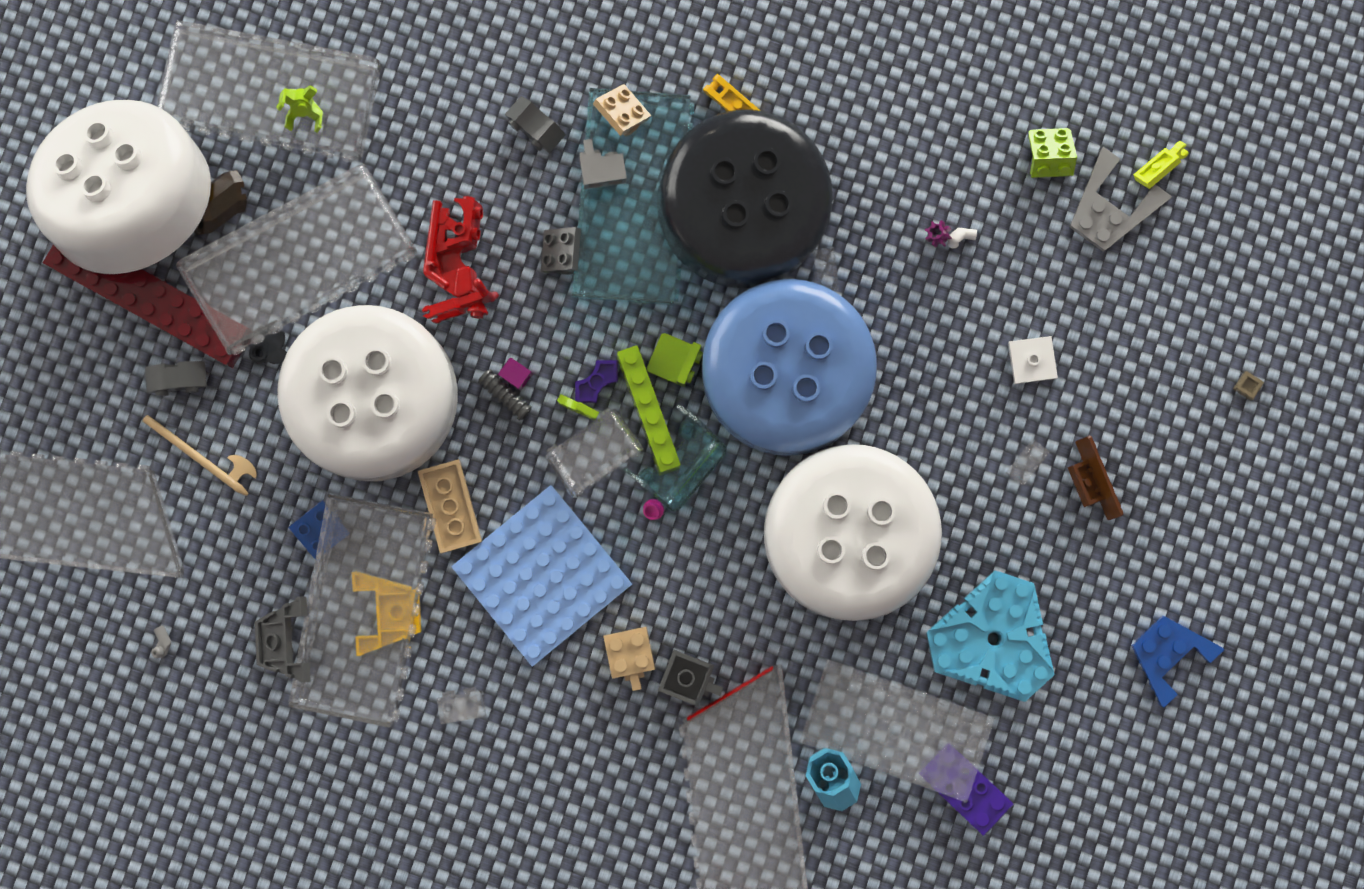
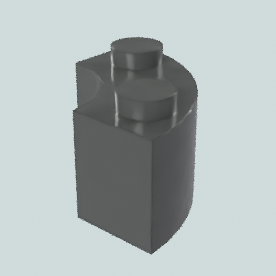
[505,96,566,153]
[145,361,207,397]

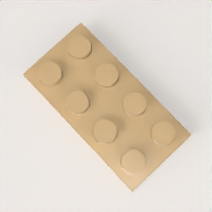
[418,459,482,554]

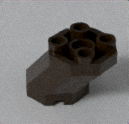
[194,170,247,235]

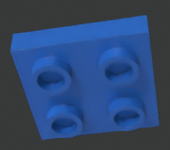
[288,500,351,560]

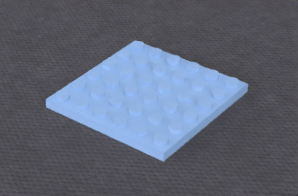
[451,485,632,667]

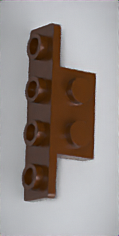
[1067,435,1124,520]

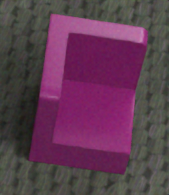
[498,358,533,391]

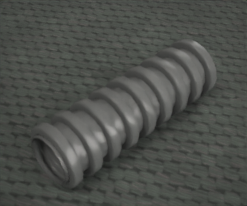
[478,369,532,421]

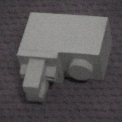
[579,139,627,190]

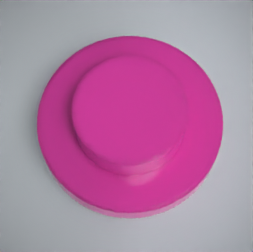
[643,499,664,520]

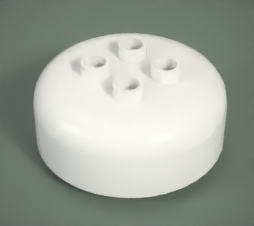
[26,100,211,274]
[278,305,458,481]
[764,444,942,621]

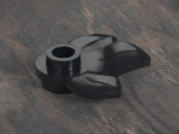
[249,326,287,364]

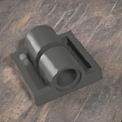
[541,227,581,275]

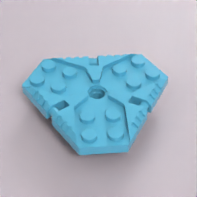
[926,570,1055,702]

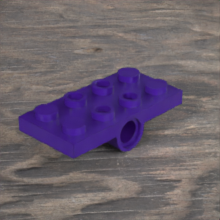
[919,742,1014,836]

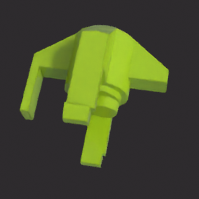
[276,86,323,133]

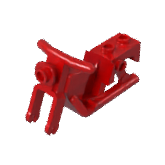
[422,196,499,324]

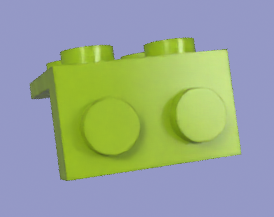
[1028,128,1077,178]
[647,333,703,388]

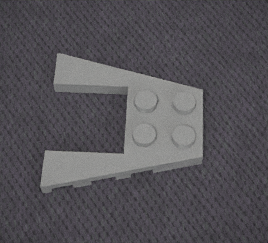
[1069,147,1172,252]

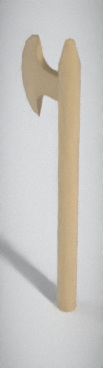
[143,415,257,496]

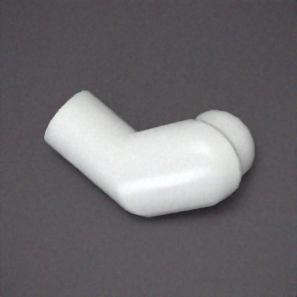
[947,228,977,248]

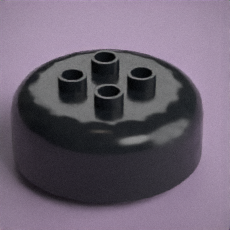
[657,110,833,288]

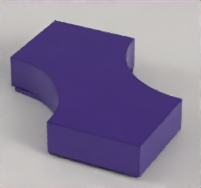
[575,360,618,403]

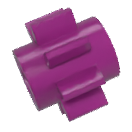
[925,220,952,248]

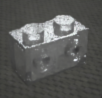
[437,687,486,724]

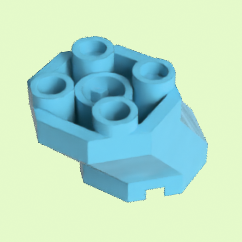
[805,748,861,811]

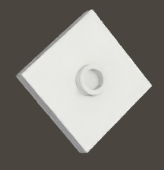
[1008,336,1058,384]

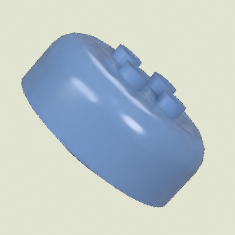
[702,279,877,456]

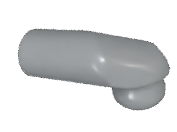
[151,625,171,659]

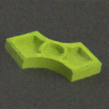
[557,394,599,421]

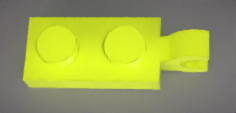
[1133,141,1189,189]

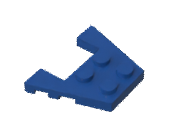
[1131,616,1224,708]

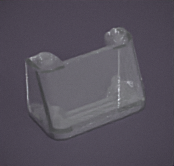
[545,407,645,500]

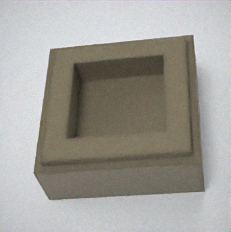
[1233,371,1264,401]

